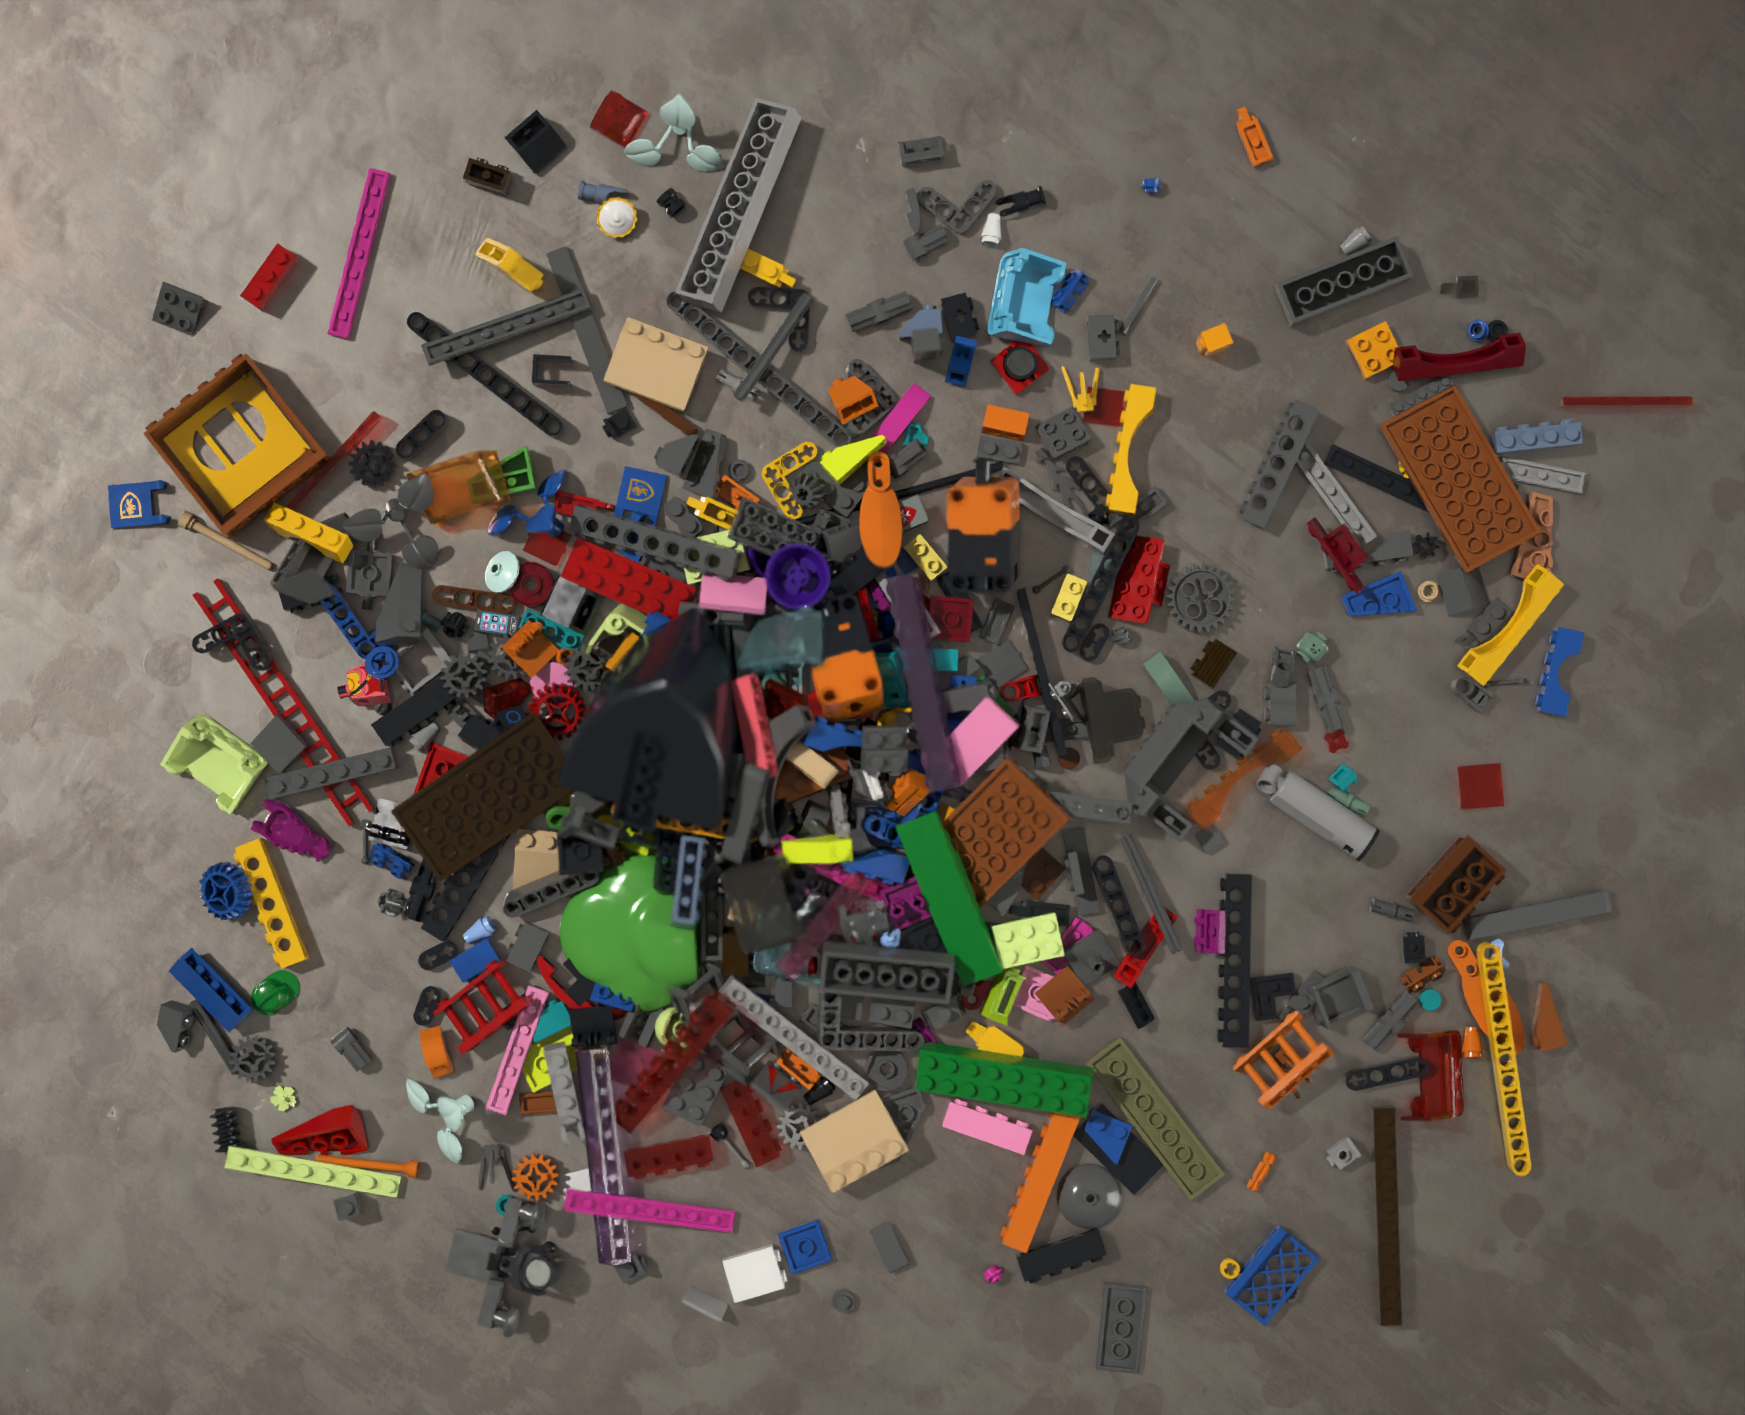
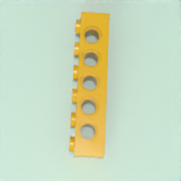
[234,838,309,969]

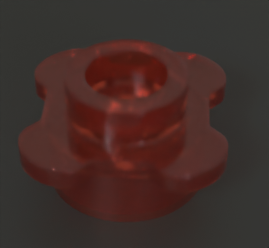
[1324,729,1349,753]

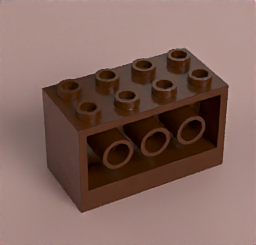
[1404,834,1507,934]

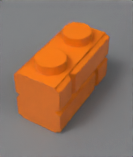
[884,768,930,816]

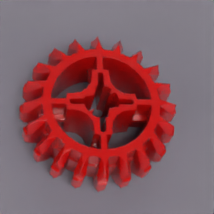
[528,682,586,740]

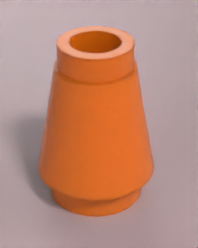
[1462,1027,1483,1059]

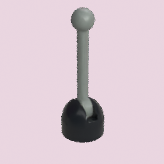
[709,1122,750,1169]

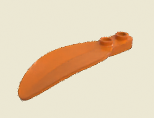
[859,452,902,567]
[1448,940,1525,1055]

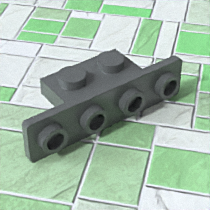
[1063,828,1099,916]

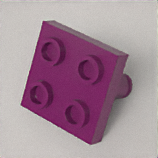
[879,876,932,929]

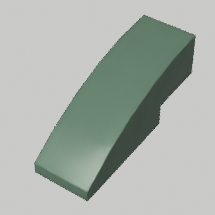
[1142,651,1194,705]

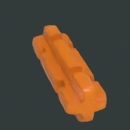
[1246,1151,1276,1192]

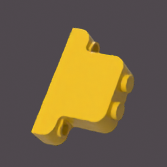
[475,237,544,293]

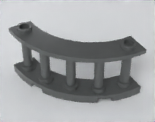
[669,960,782,1086]

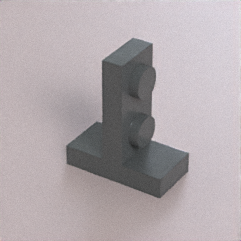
[558,805,619,850]

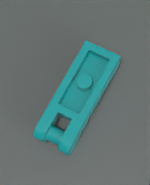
[874,652,909,708]

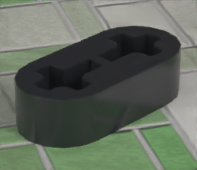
[1079,623,1109,662]
[418,941,458,970]
[413,986,441,1026]

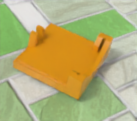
[1345,321,1398,380]

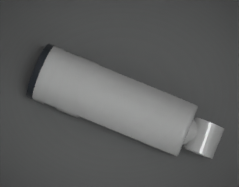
[1256,764,1380,862]

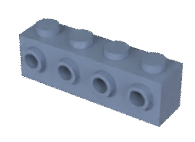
[1490,419,1583,455]
[670,836,706,929]

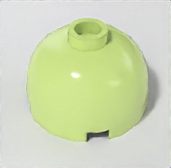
[655,1006,695,1051]

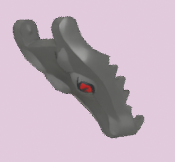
[838,898,883,947]

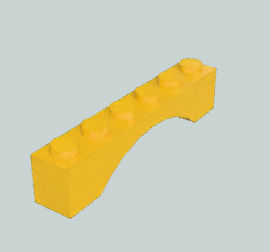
[1106,384,1156,517]
[1457,564,1564,686]

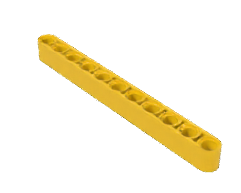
[1477,942,1531,1176]

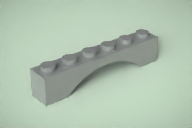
[998,467,1115,554]

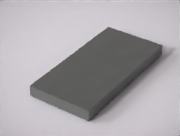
[1095,1282,1147,1374]

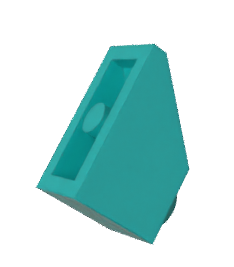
[533,998,571,1043]

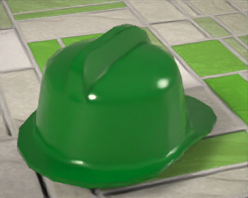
[251,970,299,1015]

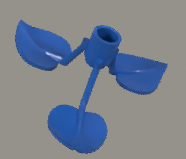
[488,470,567,538]

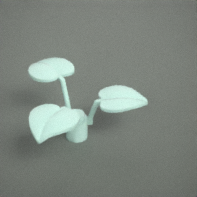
[624,94,725,173]
[406,1078,475,1164]

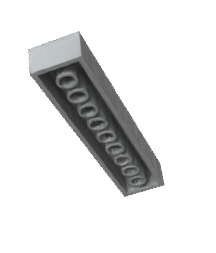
[675,98,802,313]

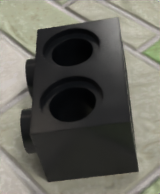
[771,863,819,913]

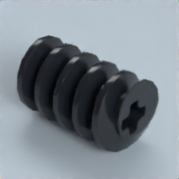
[210,1106,242,1153]

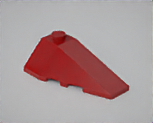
[271,1105,368,1155]

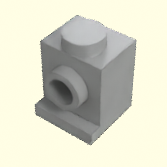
[1325,1136,1362,1170]

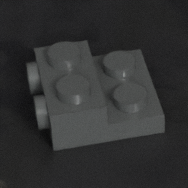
[861,725,908,776]

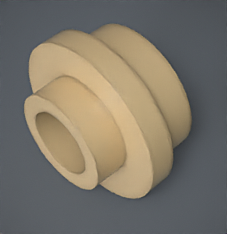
[1418,581,1440,602]

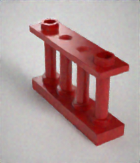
[433,960,534,1054]

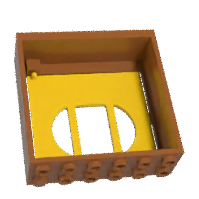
[143,354,332,539]

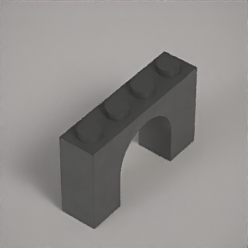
[936,679,1011,773]

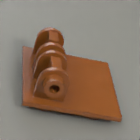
[1035,966,1095,1026]

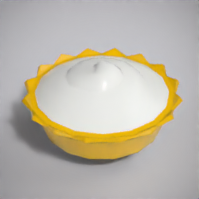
[596,197,638,239]

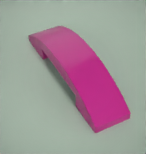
[871,383,931,454]

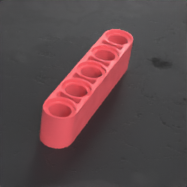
[732,673,778,778]

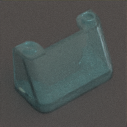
[738,607,821,674]

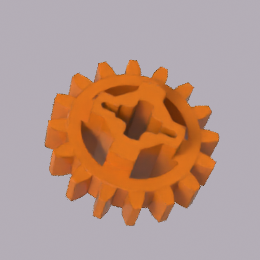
[512,1153,559,1201]

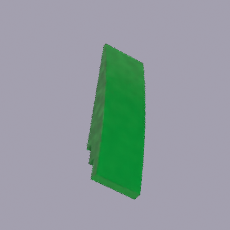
[895,811,1004,986]

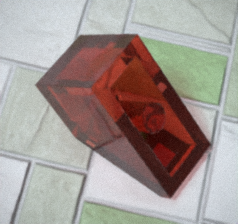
[483,677,532,720]

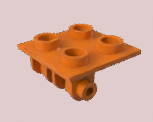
[501,620,559,678]

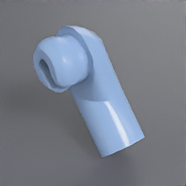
[881,928,901,948]

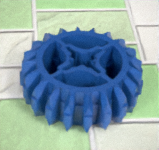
[198,862,254,920]

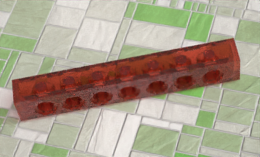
[610,989,737,1134]

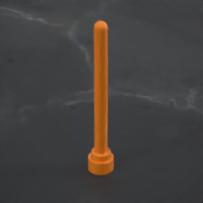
[315,1155,419,1178]

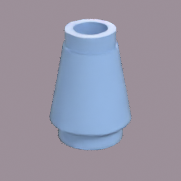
[463,916,496,945]

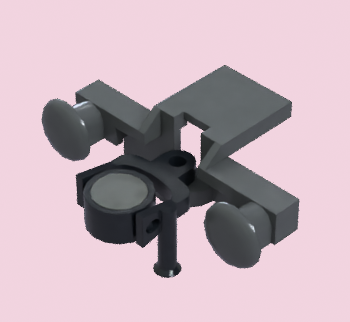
[445,1197,559,1337]

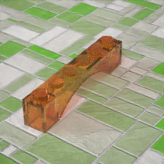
[1185,728,1303,831]

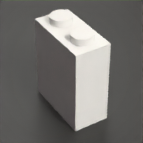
[722,1244,788,1303]

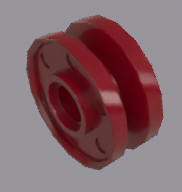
[509,562,555,608]

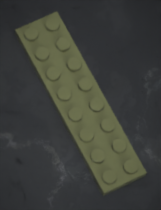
[1086,1037,1225,1201]

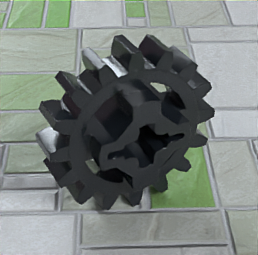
[348,440,396,487]

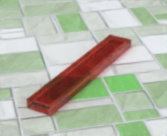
[1559,396,1693,408]
[287,411,383,512]

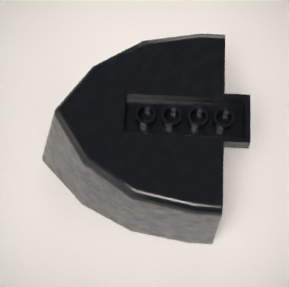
[558,608,743,833]

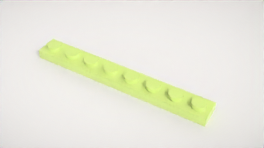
[225,1145,401,1198]

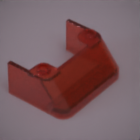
[1397,1030,1464,1121]

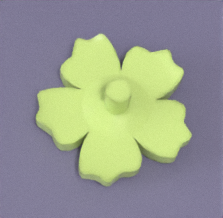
[270,1085,297,1112]

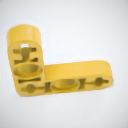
[761,442,817,520]

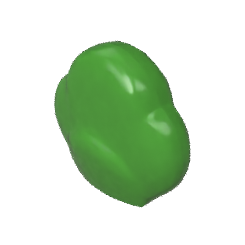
[559,853,703,1012]

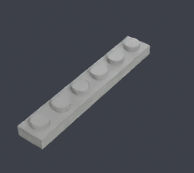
[1283,439,1377,547]

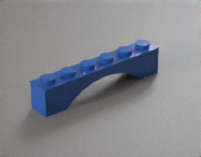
[800,715,931,775]

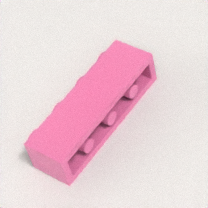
[942,1098,1033,1155]

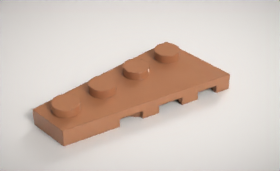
[1510,492,1553,579]

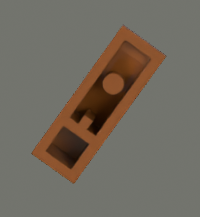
[1531,982,1568,1052]

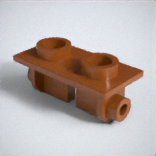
[1400,956,1445,994]

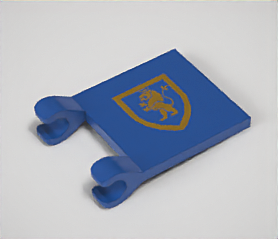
[614,466,667,526]
[108,480,170,528]

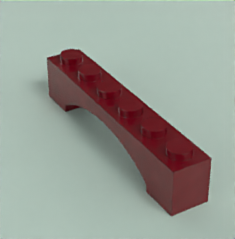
[1393,333,1526,381]

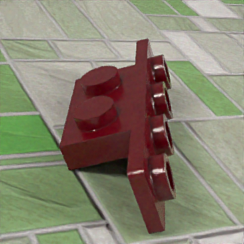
[1307,517,1369,594]

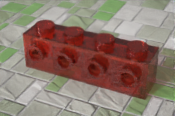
[720,1080,782,1168]
[624,1134,714,1180]

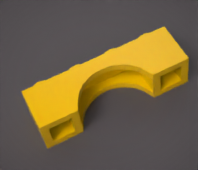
[264,502,354,564]

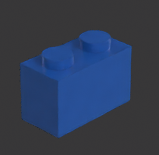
[450,937,502,984]

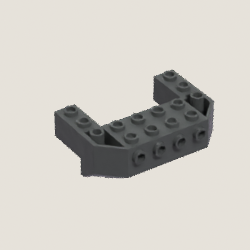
[1124,699,1262,842]

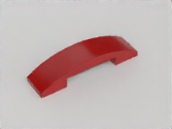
[1113,907,1178,988]
[536,955,596,1009]

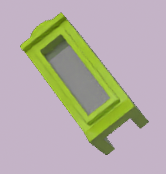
[980,967,1026,1026]

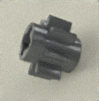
[378,888,405,917]

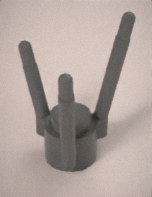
[478,1144,516,1192]

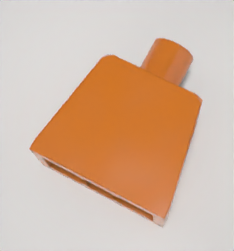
[828,376,878,424]

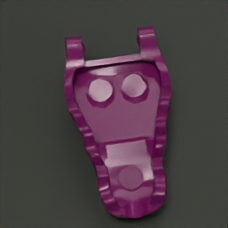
[250,799,331,862]

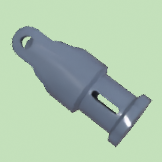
[578,180,628,204]

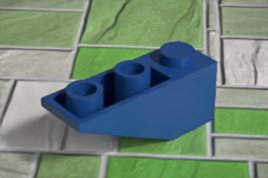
[838,850,910,885]

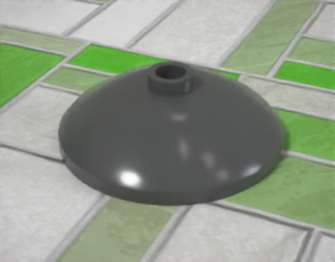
[1057,1164,1122,1229]

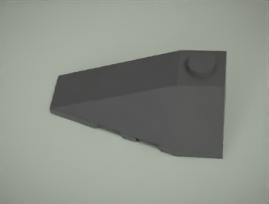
[375,563,422,646]

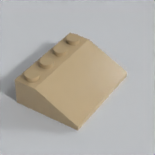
[603,317,708,412]
[513,828,601,898]
[800,1090,909,1193]

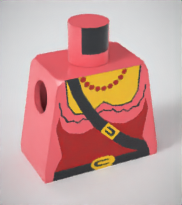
[337,662,391,706]

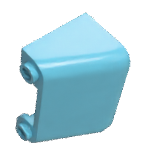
[987,248,1066,346]

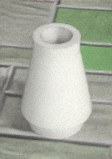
[980,213,1001,247]

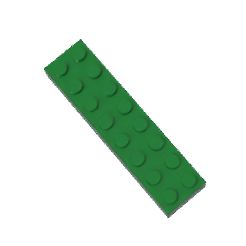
[915,1041,1095,1117]

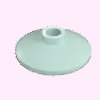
[485,551,520,593]

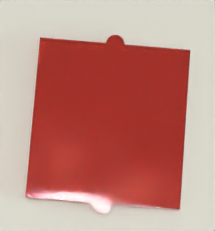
[1083,387,1125,427]
[523,530,572,567]

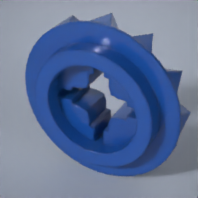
[365,646,399,680]

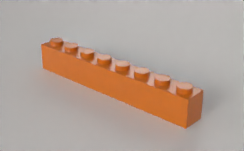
[999,1112,1080,1253]

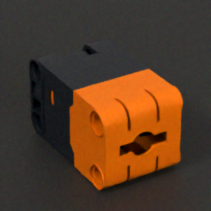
[797,594,884,722]

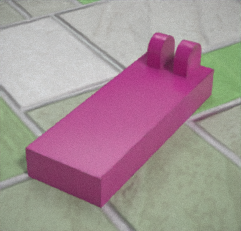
[1041,916,1094,974]

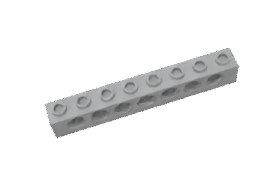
[718,975,869,1100]

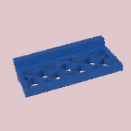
[1224,1225,1319,1326]

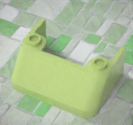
[586,604,647,654]

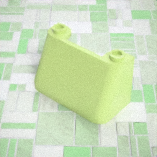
[160,714,267,814]

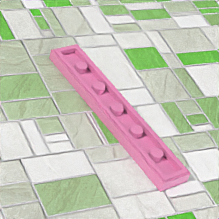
[485,985,549,1115]

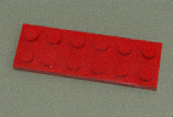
[560,537,697,619]

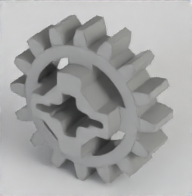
[777,1103,822,1150]

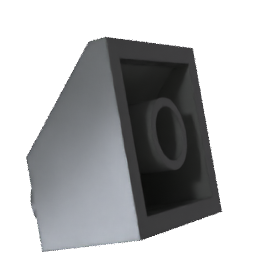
[654,434,700,478]

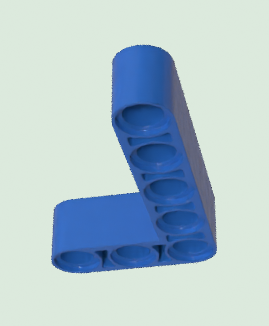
[865,752,949,849]

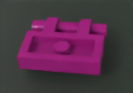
[1193,909,1226,954]

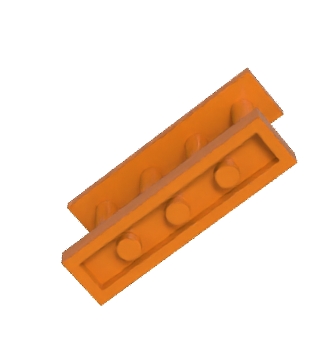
[1232,1010,1335,1109]

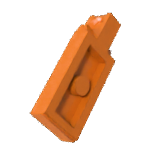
[1236,106,1273,167]

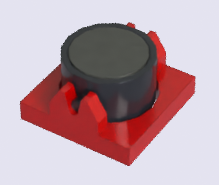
[990,341,1050,395]

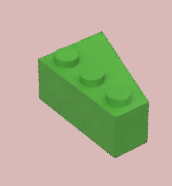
[467,446,537,503]

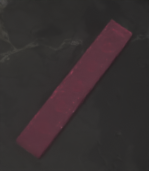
[775,871,873,980]

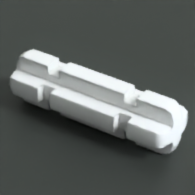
[862,770,883,800]

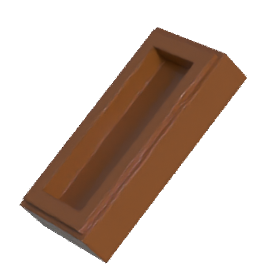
[519,1091,557,1115]

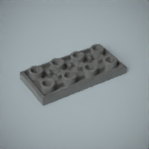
[727,497,821,572]

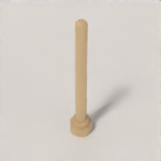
[178,511,273,570]

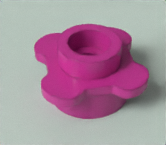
[983,1265,1004,1284]

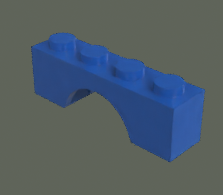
[1535,627,1584,717]

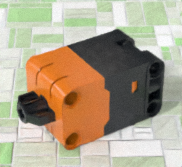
[947,458,1021,594]

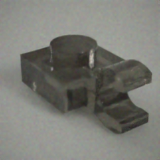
[1440,276,1479,299]

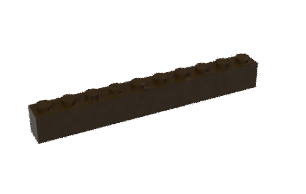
[1370,1106,1402,1326]

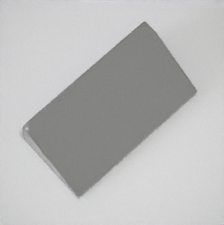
[682,1286,728,1322]

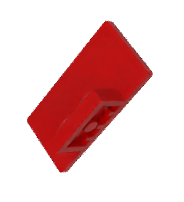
[1108,535,1170,624]

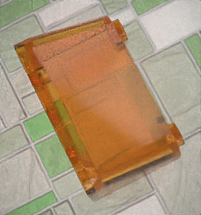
[407,451,510,527]

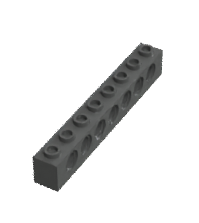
[569,504,743,580]

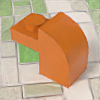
[419,1025,454,1079]

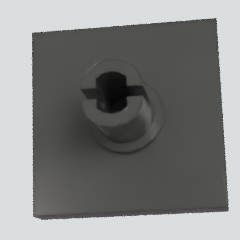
[1063,929,1120,986]

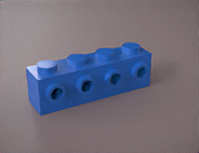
[169,948,252,1032]

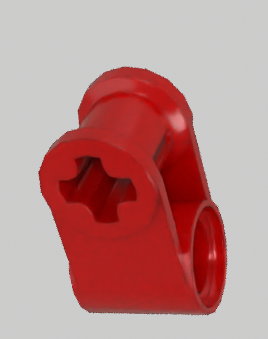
[999,675,1042,702]

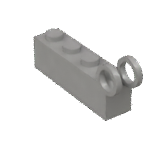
[544,1041,586,1147]

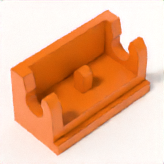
[981,404,1030,442]
[716,475,761,510]
[776,1048,822,1090]

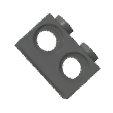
[1013,705,1051,753]

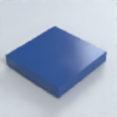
[778,1219,833,1275]

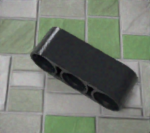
[395,410,449,461]

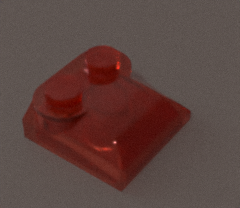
[590,90,649,148]

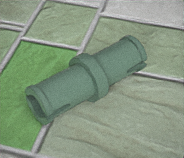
[1327,785,1371,817]

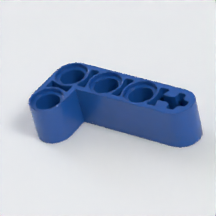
[320,584,390,659]

